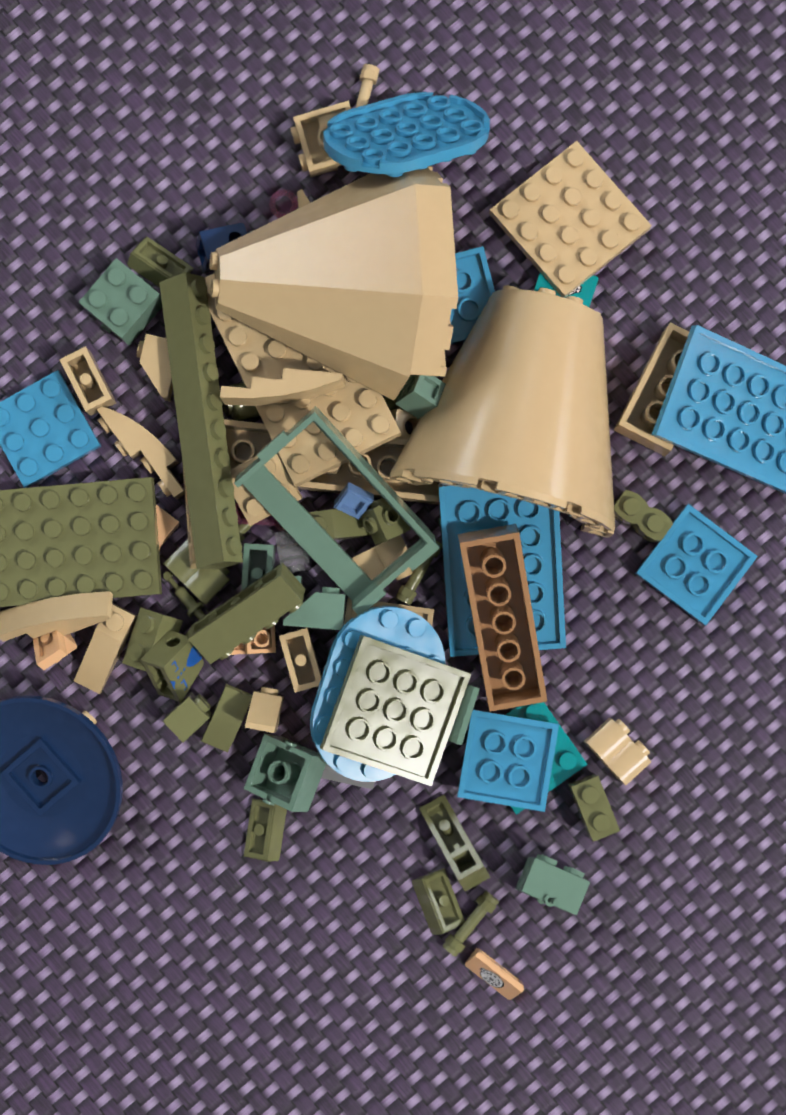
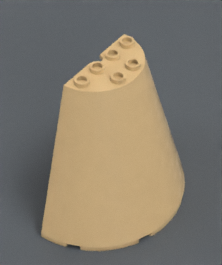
[389,285,615,538]

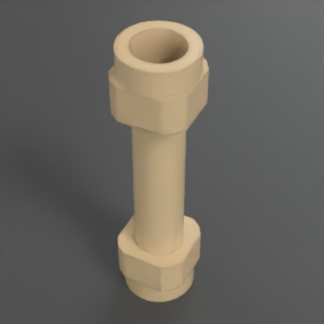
[355,64,380,108]

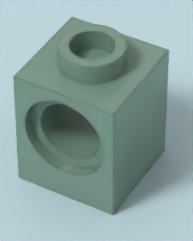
[395,375,446,419]

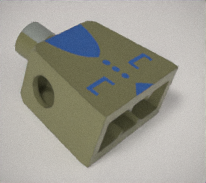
[141,629,204,702]

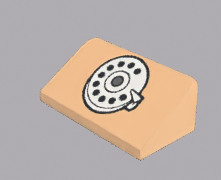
[465,948,524,1000]

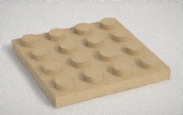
[489,141,652,298]

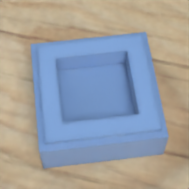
[333,482,374,520]

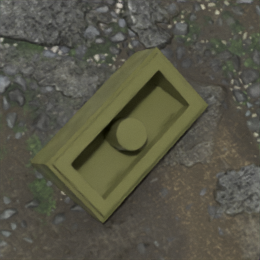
[127,236,194,288]
[244,798,287,862]
[412,868,465,935]

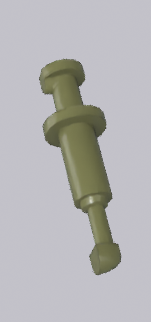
[163,571,206,620]

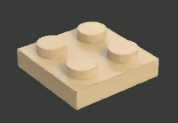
[231,453,303,526]

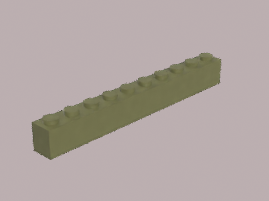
[159,272,243,570]

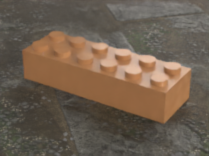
[458,524,547,712]

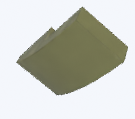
[201,684,253,753]

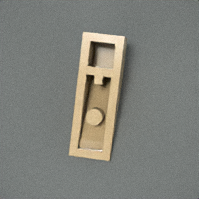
[74,603,138,694]

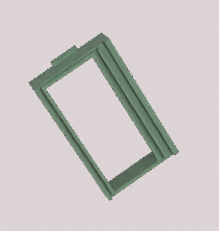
[234,406,440,615]

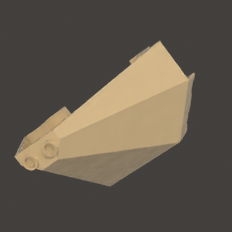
[210,165,458,401]

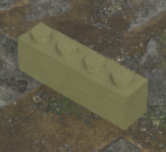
[188,563,305,664]

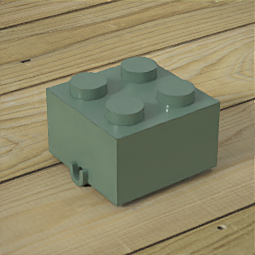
[79,258,162,346]
[244,734,326,812]
[515,854,590,915]

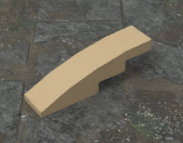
[220,368,346,406]
[0,591,113,642]

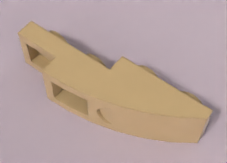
[97,406,185,499]

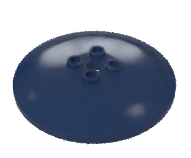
[0,695,123,865]

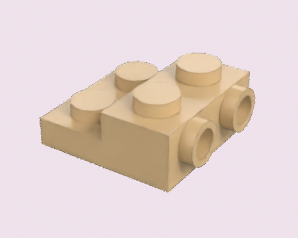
[290,100,351,177]

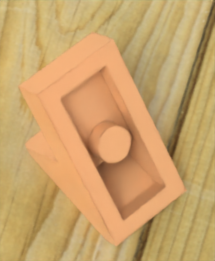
[32,630,77,670]

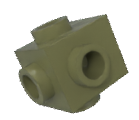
[362,497,411,545]

